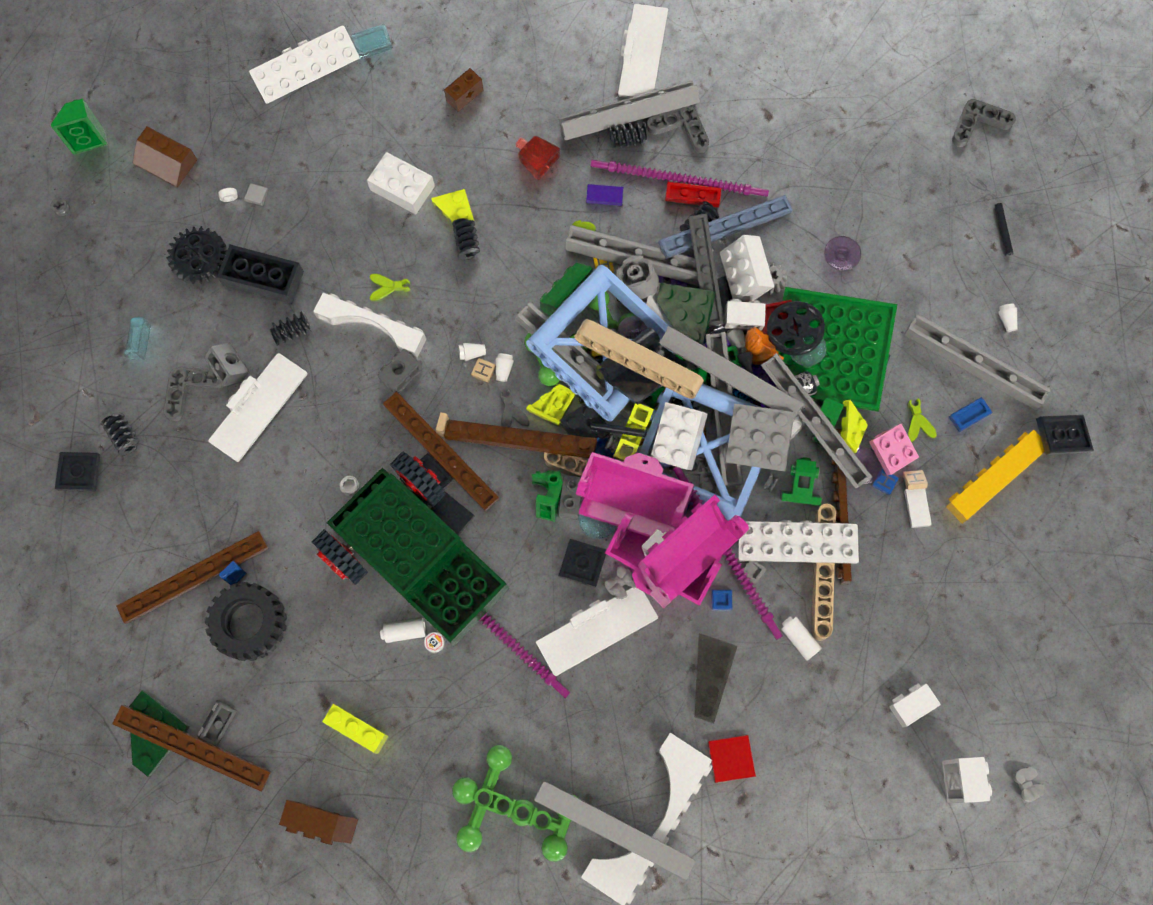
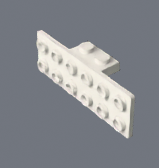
[618,4,668,98]
[249,25,359,104]
[208,353,308,462]
[738,520,859,564]
[536,588,658,676]

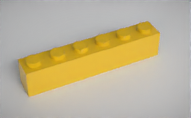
[946,430,1045,524]

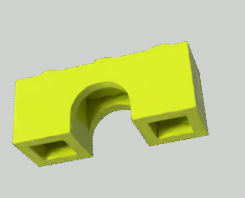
[613,403,654,462]
[322,704,388,754]

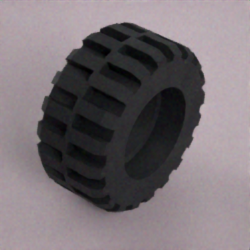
[205,582,287,661]

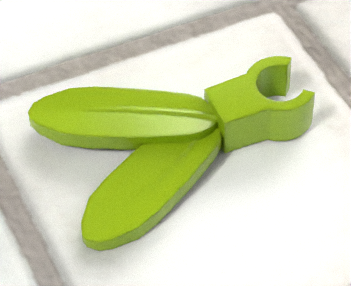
[369,274,410,301]
[908,398,937,442]

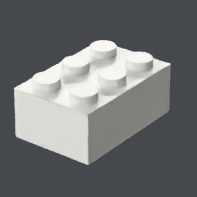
[367,152,435,215]
[720,235,774,302]
[650,402,707,470]
[942,757,992,803]

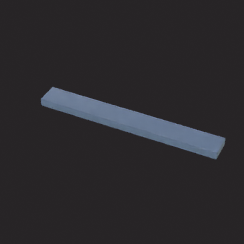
[658,195,793,258]

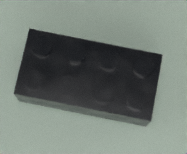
[217,244,304,304]

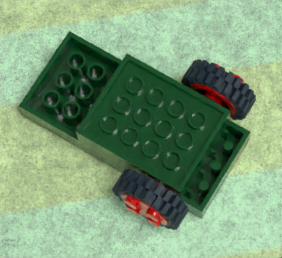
[311,451,510,646]

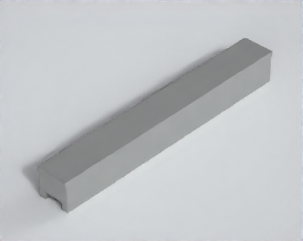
[559,81,701,140]
[565,225,699,286]
[514,302,643,420]
[904,314,1051,411]
[659,326,804,422]
[706,332,744,487]
[761,353,872,489]
[534,781,696,880]

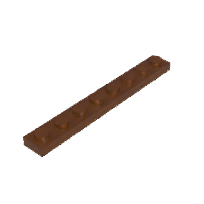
[383,391,499,512]
[444,420,597,458]
[830,429,852,585]
[116,531,269,624]
[112,705,272,792]

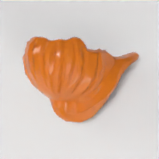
[745,327,784,365]

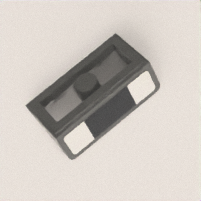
[197,700,237,746]

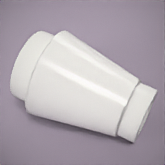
[998,303,1018,332]
[726,329,747,354]
[458,343,486,361]
[495,353,514,382]

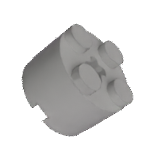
[616,255,659,299]

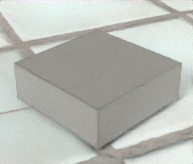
[244,183,269,206]
[743,561,767,585]

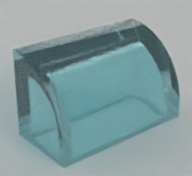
[351,24,393,59]
[124,317,151,360]

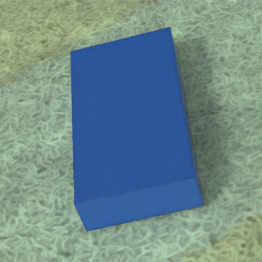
[949,397,993,432]

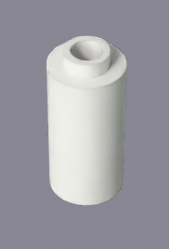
[781,616,822,661]
[380,617,426,643]

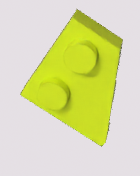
[431,189,474,222]
[526,384,576,426]
[841,400,868,453]

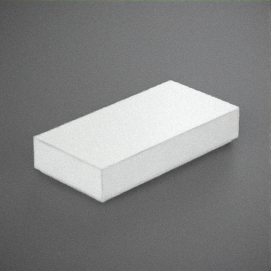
[904,488,932,528]

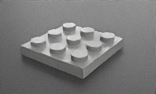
[726,404,794,471]

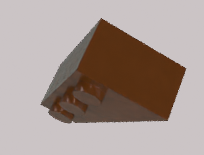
[279,800,358,845]

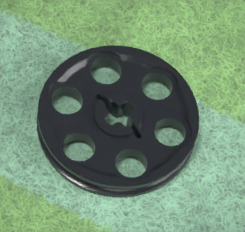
[767,301,825,356]

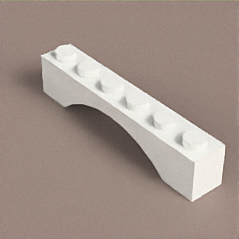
[313,293,426,359]

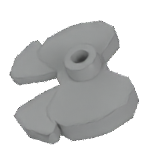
[604,566,636,599]
[1013,766,1044,802]

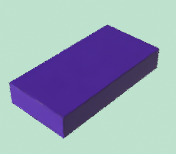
[586,184,624,206]

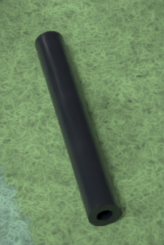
[995,203,1014,256]
[591,422,647,437]

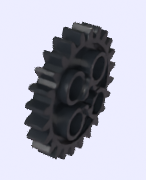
[166,226,227,284]

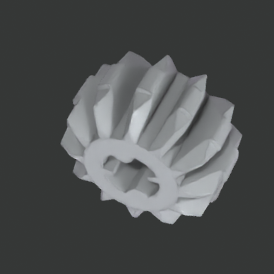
[769,262,788,295]

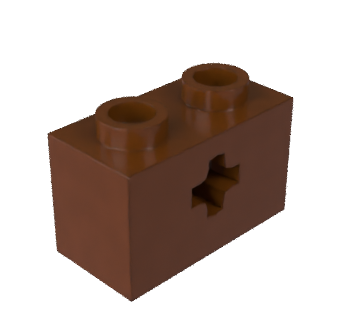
[444,68,484,112]

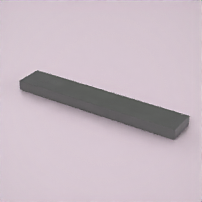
[688,213,724,327]

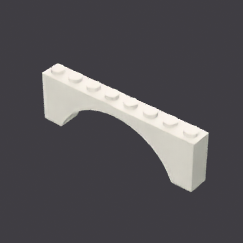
[581,733,713,905]

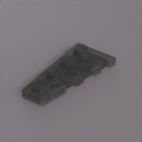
[694,633,738,724]

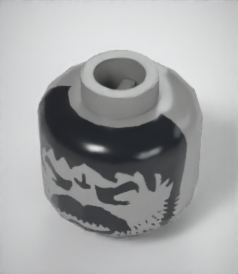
[795,371,820,396]

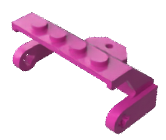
[576,452,694,537]
[638,495,749,609]
[605,512,722,606]

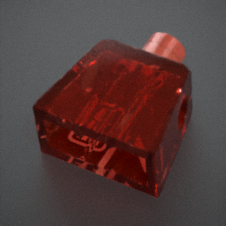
[516,136,560,181]

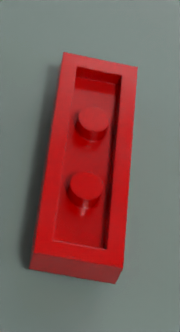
[665,182,722,208]

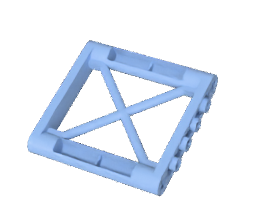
[526,265,673,421]
[636,384,761,521]

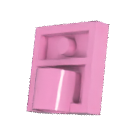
[869,424,919,476]

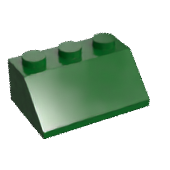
[51,98,108,155]
[540,263,593,316]

